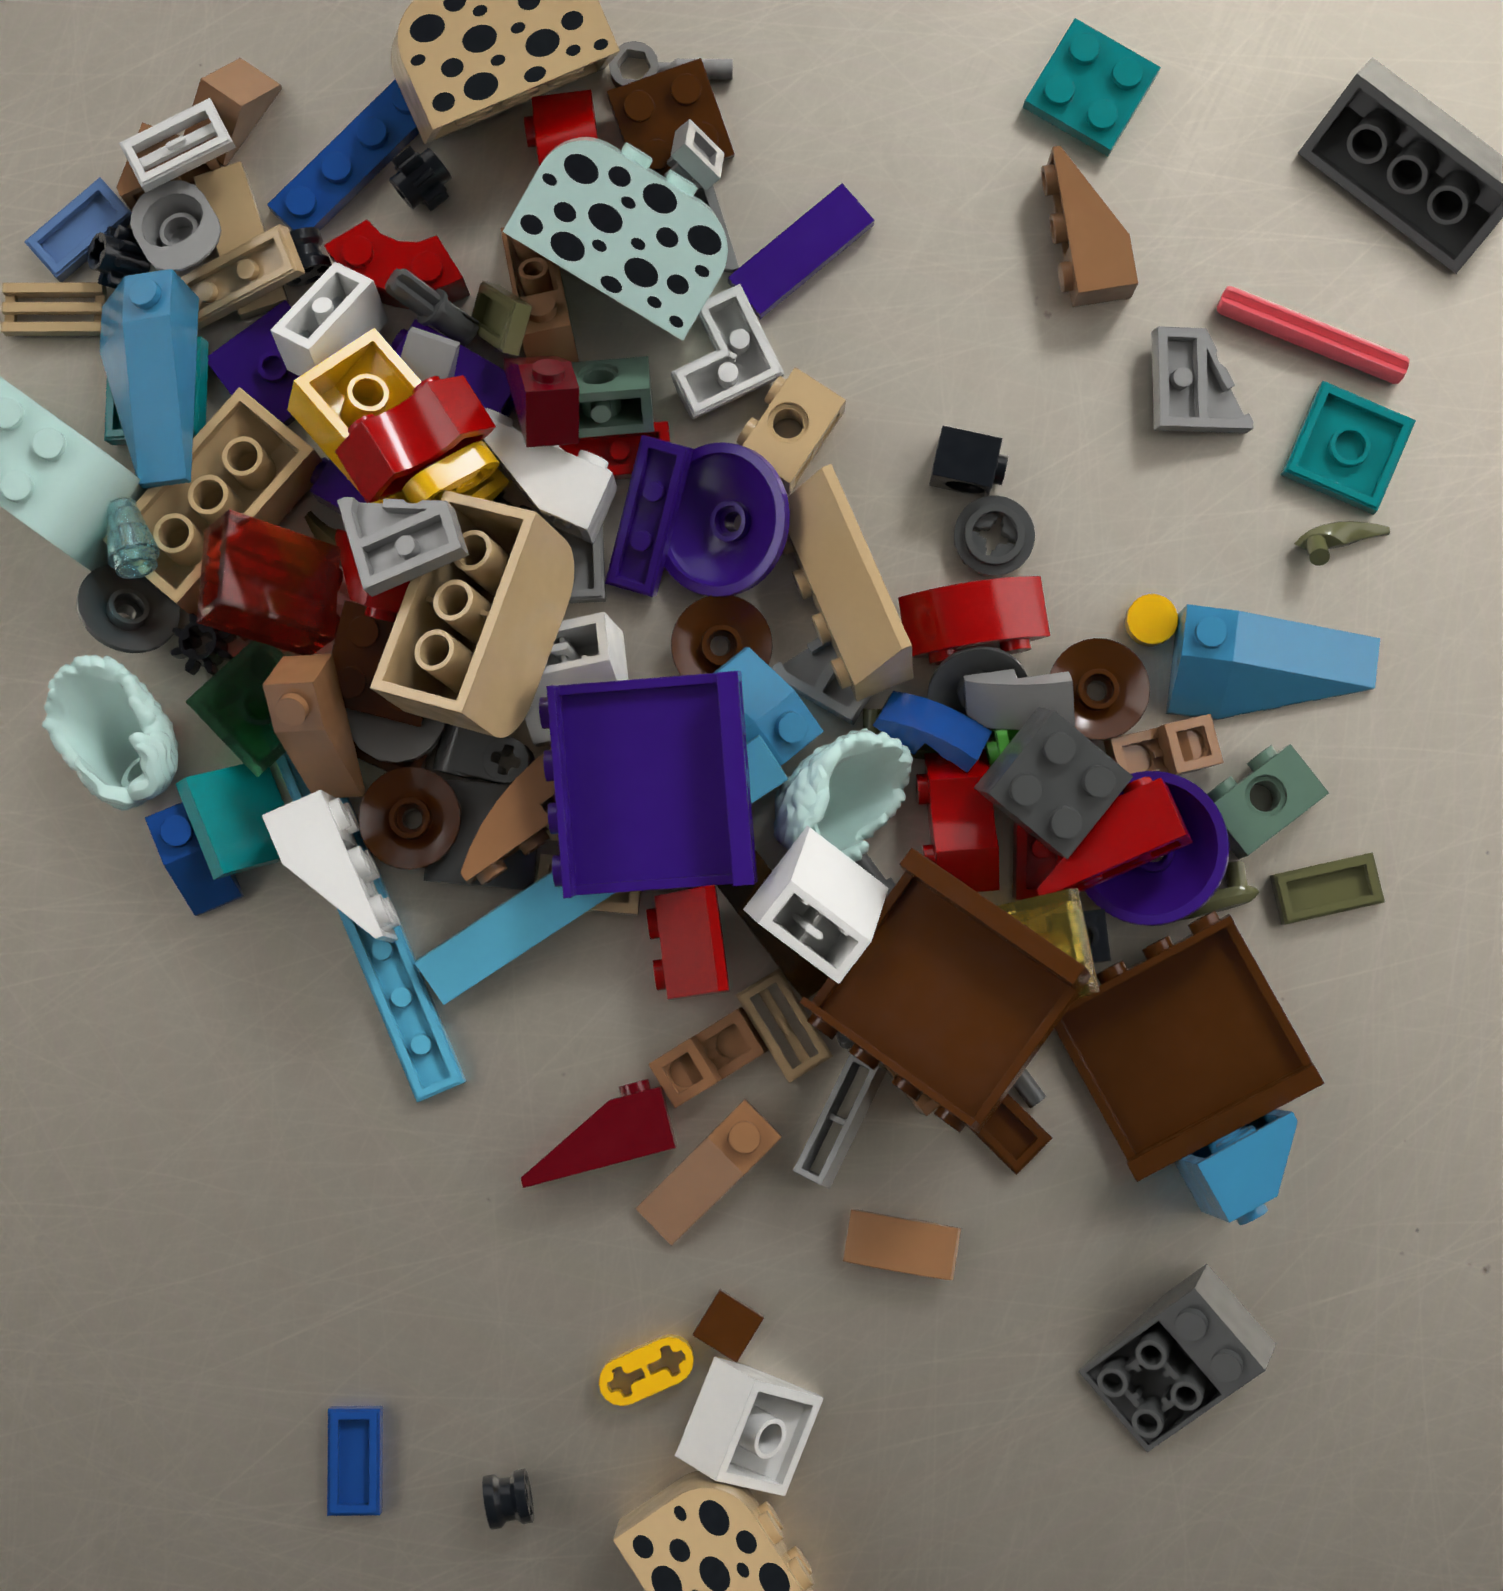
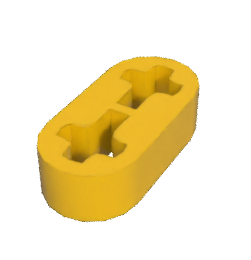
[402,440,500,503]
[599,1334,694,1406]

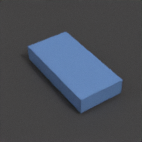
[24,177,132,282]

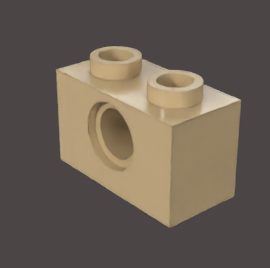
[736,367,846,494]

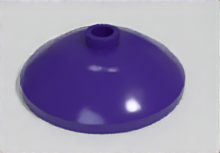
[665,442,790,597]
[1085,771,1230,926]

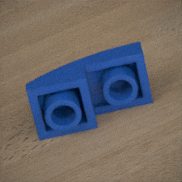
[873,691,992,773]

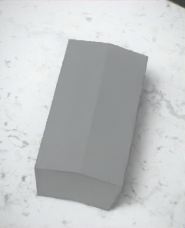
[793,1053,887,1188]

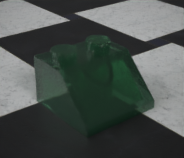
[185,630,292,778]

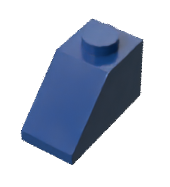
[145,802,244,916]

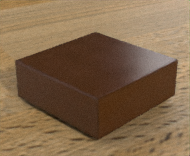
[692,1289,764,1363]

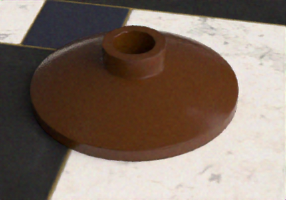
[671,595,773,676]
[1050,638,1150,740]
[358,766,461,870]

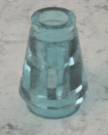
[106,497,160,579]

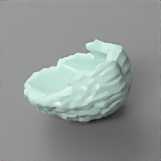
[42,654,178,811]
[774,728,913,862]

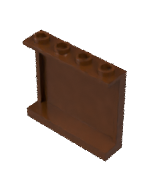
[799,847,1091,1133]
[1055,911,1325,1182]

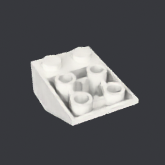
[482,408,618,544]
[262,790,400,943]

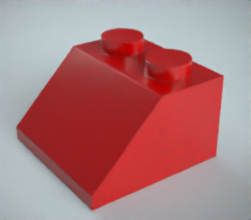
[646,885,730,1000]

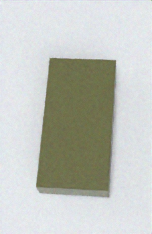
[471,281,532,356]
[1270,852,1385,925]

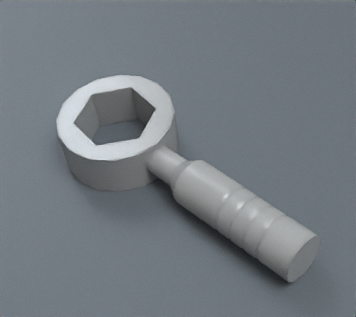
[609,41,733,88]

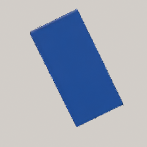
[327,1406,383,1516]

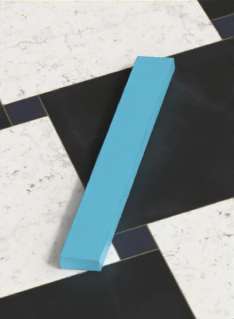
[262,721,467,1102]
[415,734,788,1005]

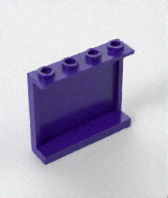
[539,671,758,899]

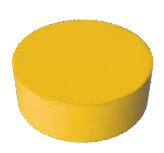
[1125,594,1178,647]

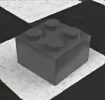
[974,707,1133,859]

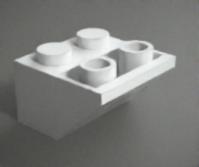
[525,612,629,747]
[743,826,889,984]

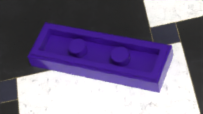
[728,183,875,319]
[605,435,694,597]

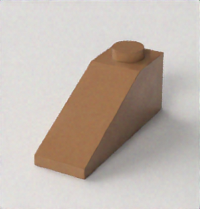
[262,654,366,798]
[635,1099,782,1246]

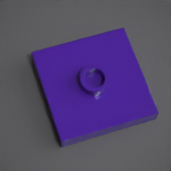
[208,300,300,426]

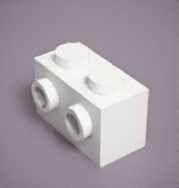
[270,262,388,376]

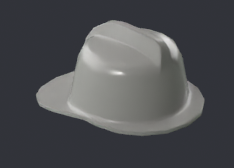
[130,180,221,272]

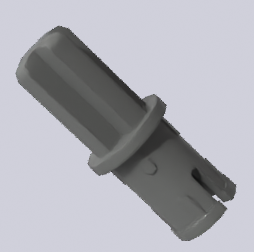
[385,269,479,347]

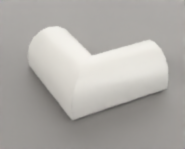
[671,284,785,420]

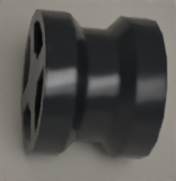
[286,227,332,286]
[482,1469,534,1530]

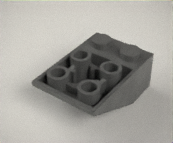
[1079,1264,1276,1452]

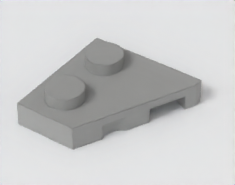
[1151,326,1253,433]

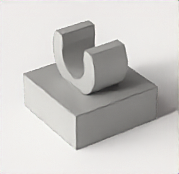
[664,119,725,190]

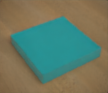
[1281,381,1416,515]
[175,759,284,880]

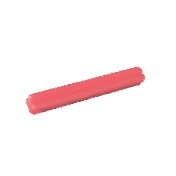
[1217,286,1410,384]

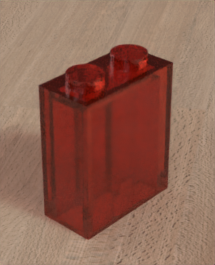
[197,509,343,655]

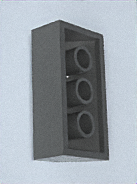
[1298,57,1503,274]

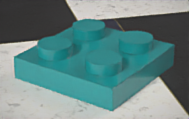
[1023,18,1161,157]

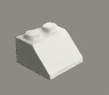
[675,1357,824,1496]

